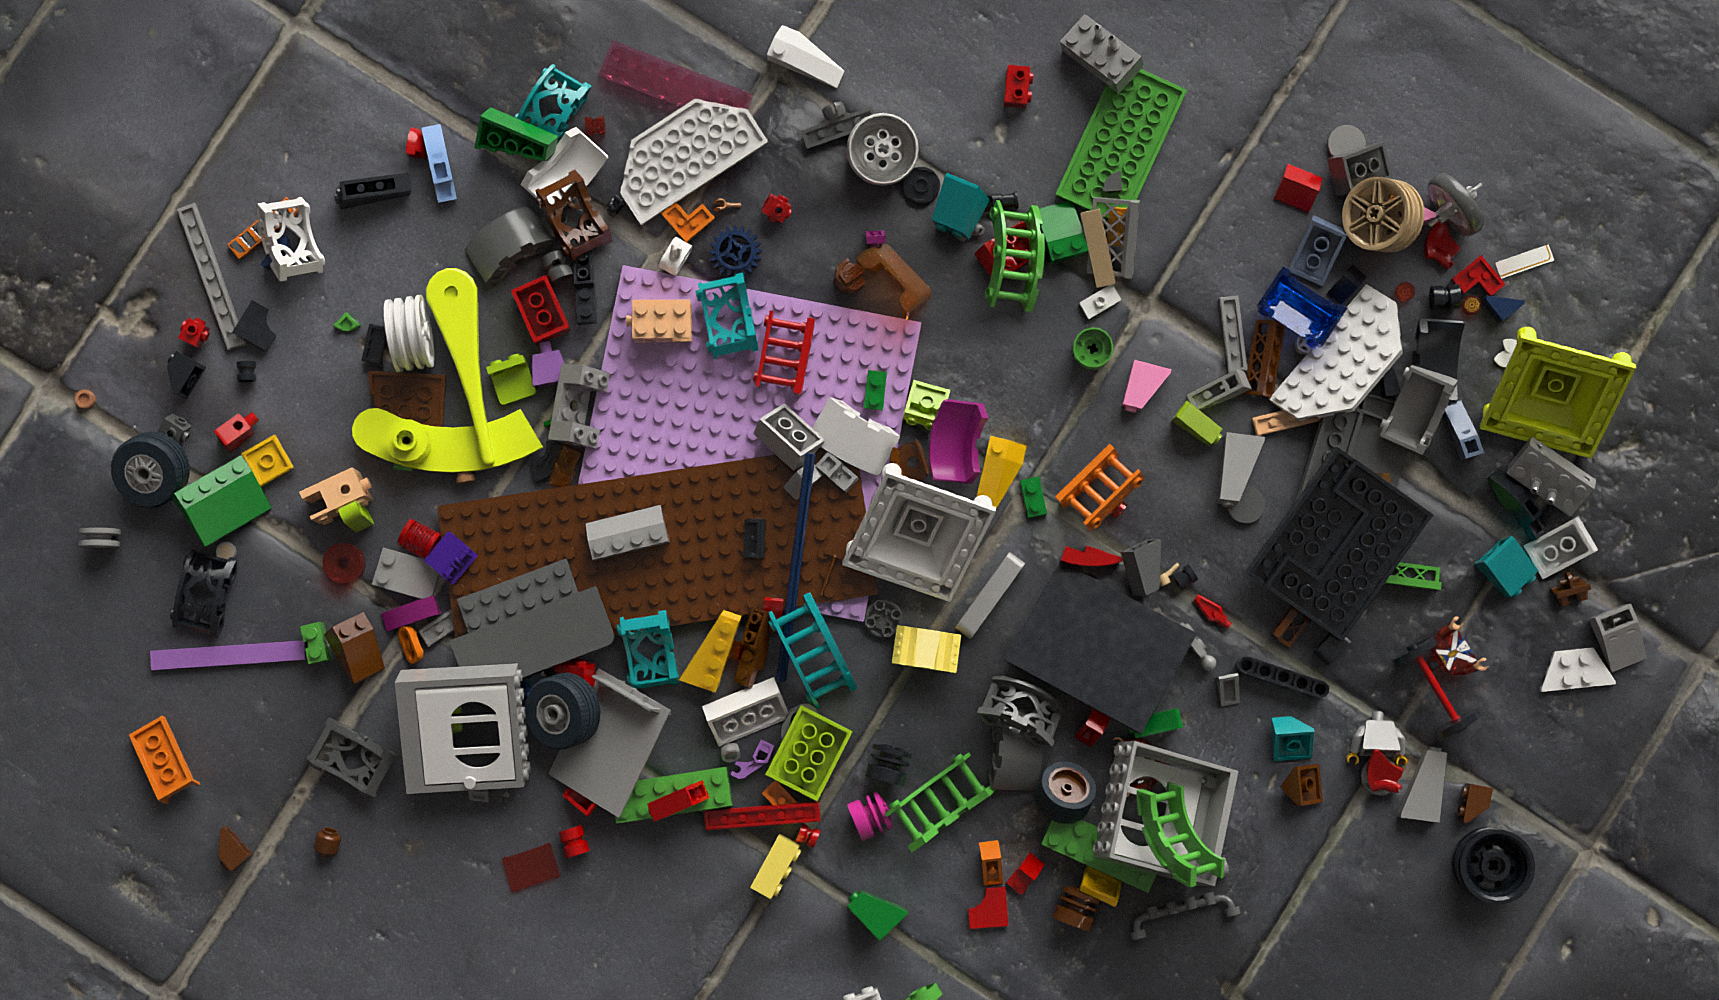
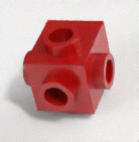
[761,193,792,223]
[178,317,210,349]

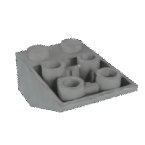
[1589,604,1647,672]

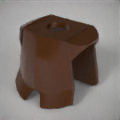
[890,439,930,482]

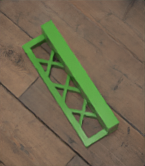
[1384,562,1442,591]

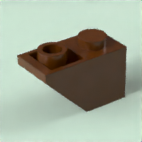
[1457,783,1493,823]

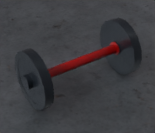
[1392,636,1481,739]

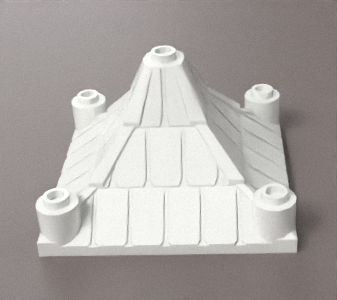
[842,463,996,602]

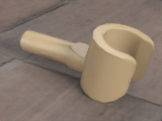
[1160,563,1180,586]

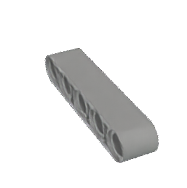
[955,552,1025,639]

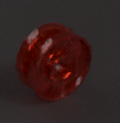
[322,543,366,584]

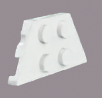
[1540,648,1616,692]

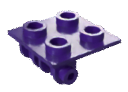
[424,531,478,585]

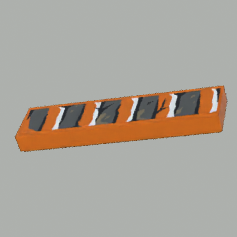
[227,197,298,260]

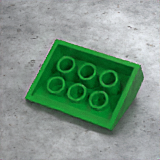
[173,456,271,547]

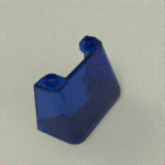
[1256,266,1348,349]

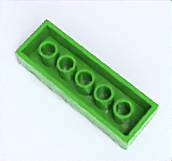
[615,767,733,824]
[1040,819,1160,893]

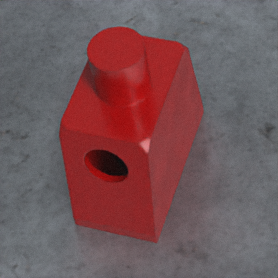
[214,412,259,453]

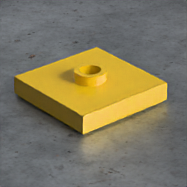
[241,435,294,487]
[1079,865,1122,907]

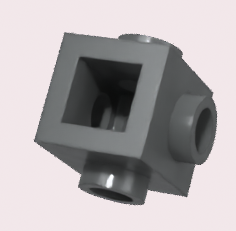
[157,414,192,444]

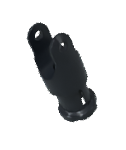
[984,191,1019,212]

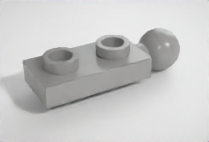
[1180,622,1216,671]

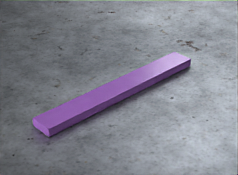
[150,640,307,670]

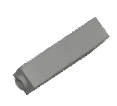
[1217,432,1265,508]
[1397,747,1447,823]

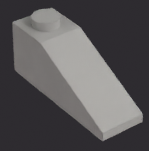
[1187,369,1252,410]

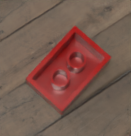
[511,275,571,346]

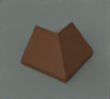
[1280,764,1323,806]

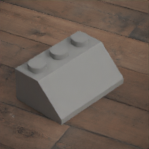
[753,403,825,471]

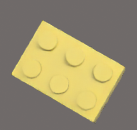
[750,834,801,899]

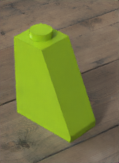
[1171,401,1222,446]

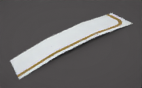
[1495,245,1554,279]

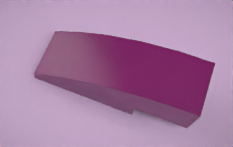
[381,595,441,632]

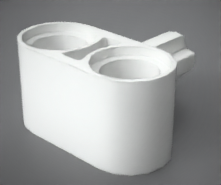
[658,237,693,276]

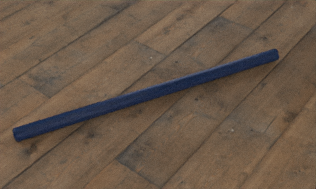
[776,453,815,681]

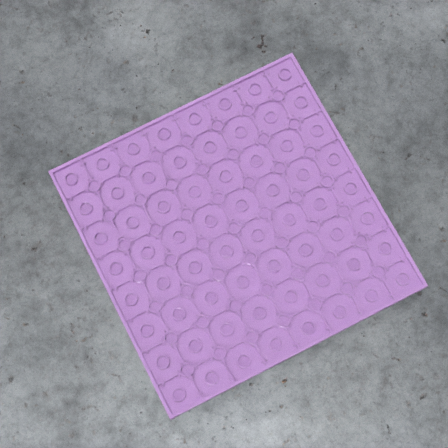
[578,265,922,622]

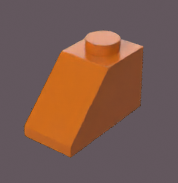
[979,840,1003,886]

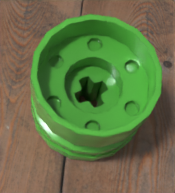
[1073,327,1114,370]

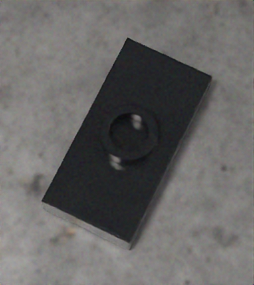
[361,324,387,365]

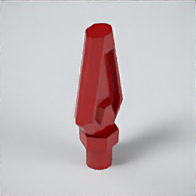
[1193,594,1232,629]

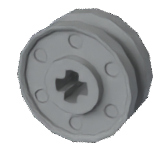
[78,528,121,548]

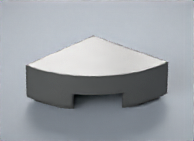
[1102,171,1122,193]

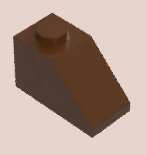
[218,826,253,871]

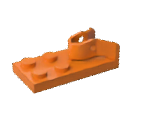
[129,716,200,804]

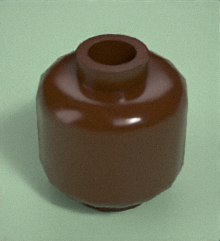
[314,827,341,858]

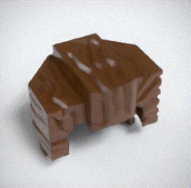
[833,258,866,295]

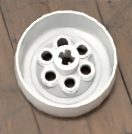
[846,113,919,186]

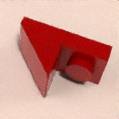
[1006,852,1045,895]

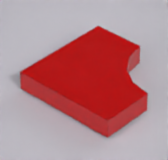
[968,886,1008,929]

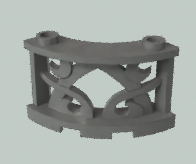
[977,675,1066,748]
[306,717,399,797]

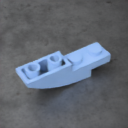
[422,124,457,203]

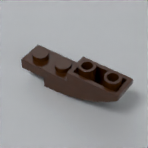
[734,607,770,688]

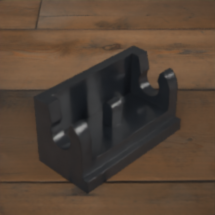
[743,519,766,559]

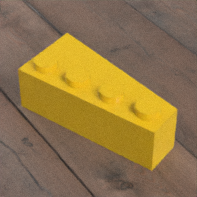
[679,610,742,692]

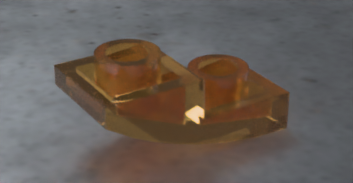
[549,445,581,487]

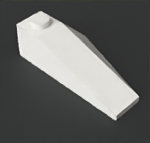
[767,25,844,88]

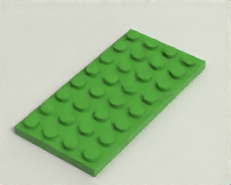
[1055,69,1187,220]

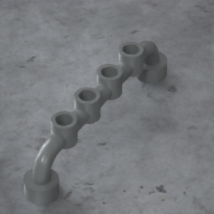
[1130,892,1241,940]

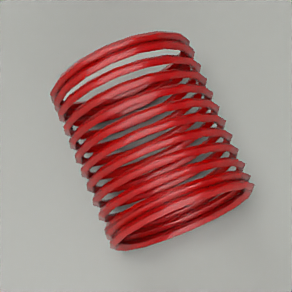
[397,519,441,559]

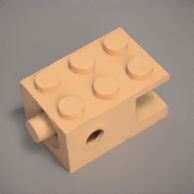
[626,299,692,343]
[299,468,372,525]

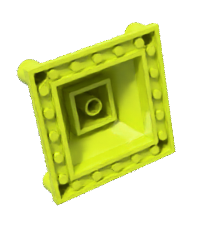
[1480,327,1636,459]

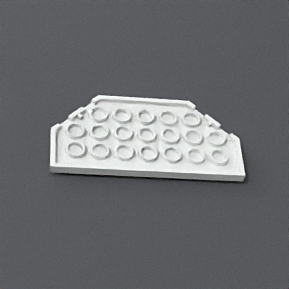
[620,99,769,225]
[1269,284,1403,421]

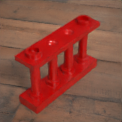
[753,310,815,396]

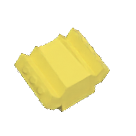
[892,625,961,673]

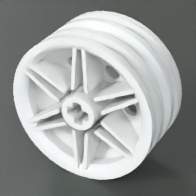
[384,295,435,372]

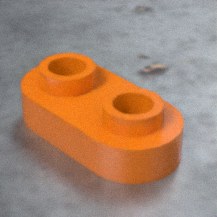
[398,625,424,664]

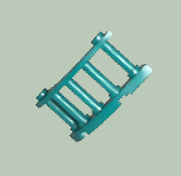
[768,592,858,709]

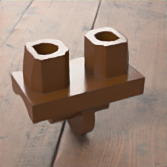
[1550,572,1591,606]

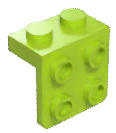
[486,354,537,405]

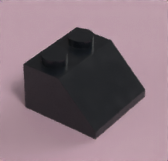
[167,351,206,400]

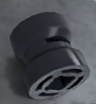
[236,361,257,382]
[1172,564,1198,590]

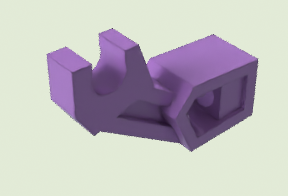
[730,740,774,779]

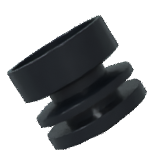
[865,744,912,786]

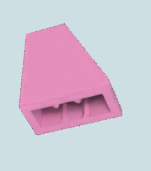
[1121,360,1172,413]

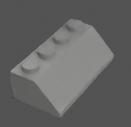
[586,505,670,561]

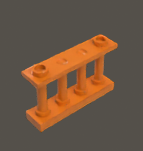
[1055,444,1145,532]

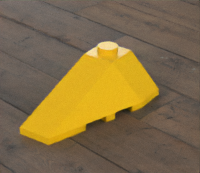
[976,436,1027,508]

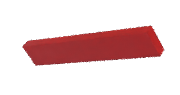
[704,801,821,830]

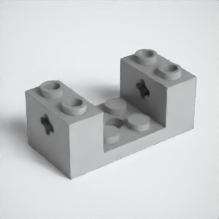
[548,364,610,448]

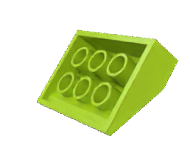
[765,705,853,801]

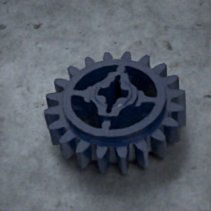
[709,225,762,278]

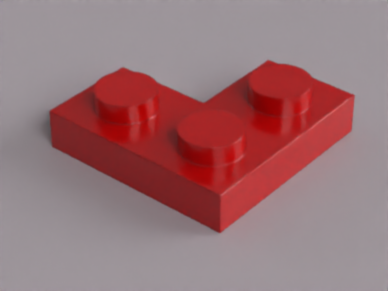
[1451,255,1505,296]

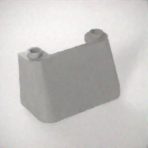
[1379,365,1458,455]

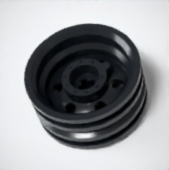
[1452,826,1535,904]

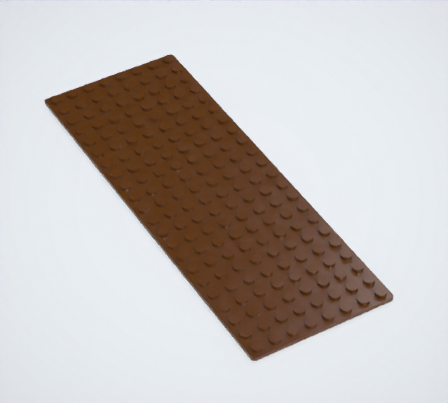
[438,448,878,638]

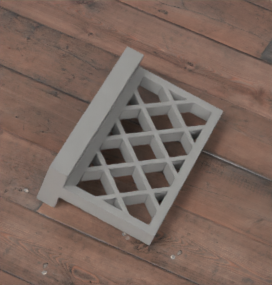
[1087,197,1140,279]

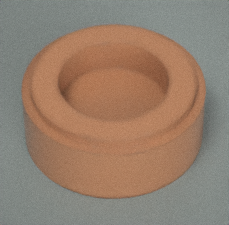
[75,390,96,409]

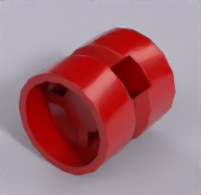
[558,825,590,858]

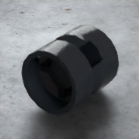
[1429,284,1462,310]

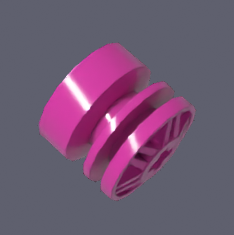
[847,791,893,841]

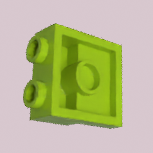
[903,380,950,430]

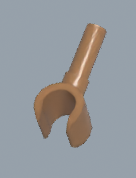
[713,198,741,212]

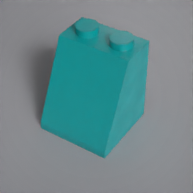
[931,173,990,239]
[1475,536,1538,598]

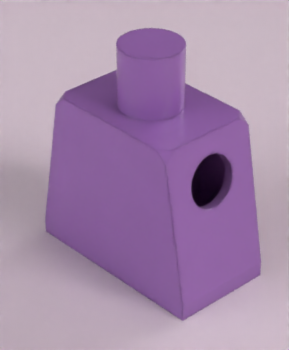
[532,341,565,388]

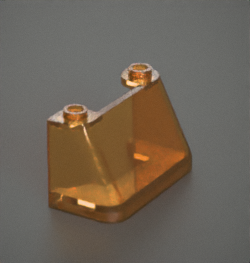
[856,243,932,320]

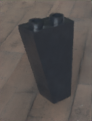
[334,172,412,209]

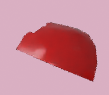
[405,127,428,159]

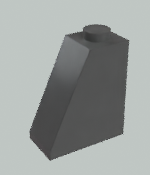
[1121,539,1161,598]

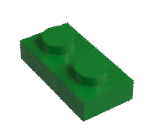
[864,370,887,411]
[1020,476,1047,518]

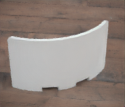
[521,127,608,214]
[813,397,900,475]

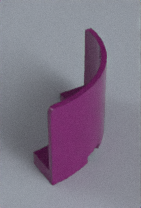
[929,399,989,484]

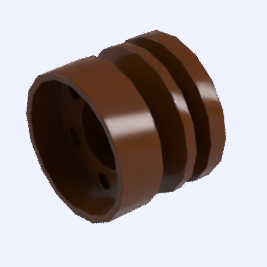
[1052,885,1101,932]

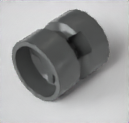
[540,250,574,284]

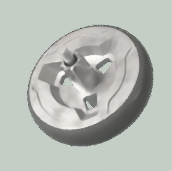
[1428,173,1484,236]

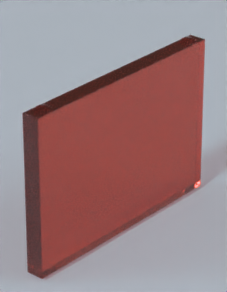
[502,843,561,892]

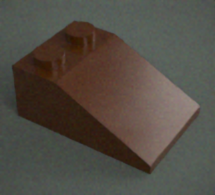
[324,612,385,685]

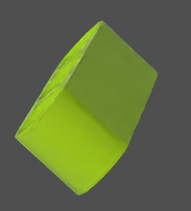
[338,501,374,533]

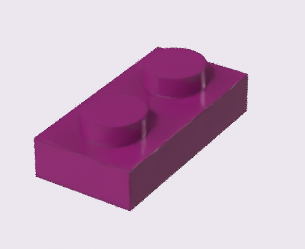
[865,230,886,247]

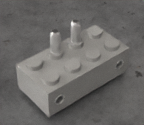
[1060,14,1144,94]
[1507,437,1596,517]

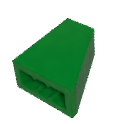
[1127,708,1183,738]

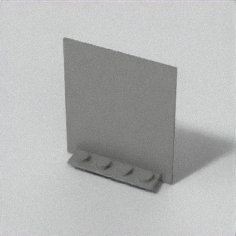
[549,669,671,818]

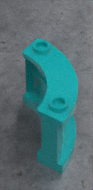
[514,64,592,144]
[695,273,759,359]
[617,610,680,690]

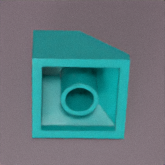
[1271,716,1315,761]

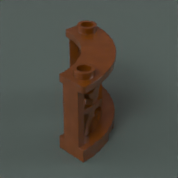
[535,169,613,261]

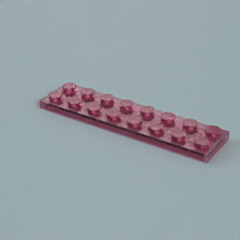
[599,40,754,110]

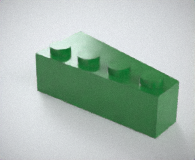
[474,107,558,161]

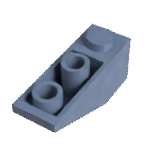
[1444,401,1484,461]

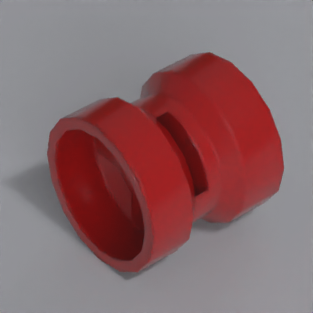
[796,823,821,848]

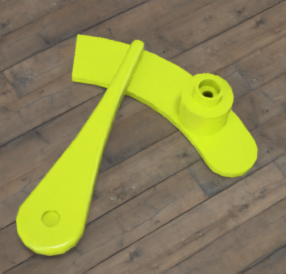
[352,268,543,473]

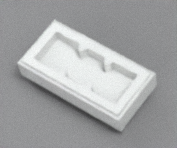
[1079,285,1121,320]

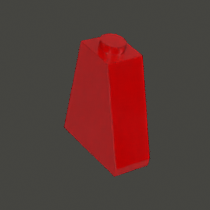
[1074,709,1111,748]
[647,780,710,822]

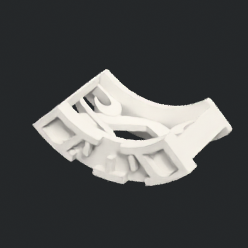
[257,197,325,281]

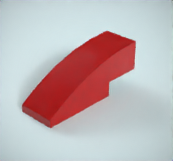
[1059,545,1123,567]

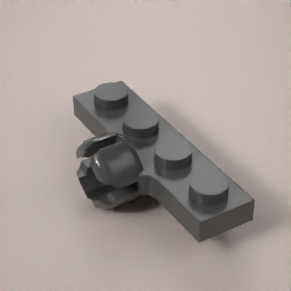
[801,102,875,149]

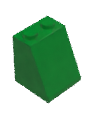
[847,890,908,941]

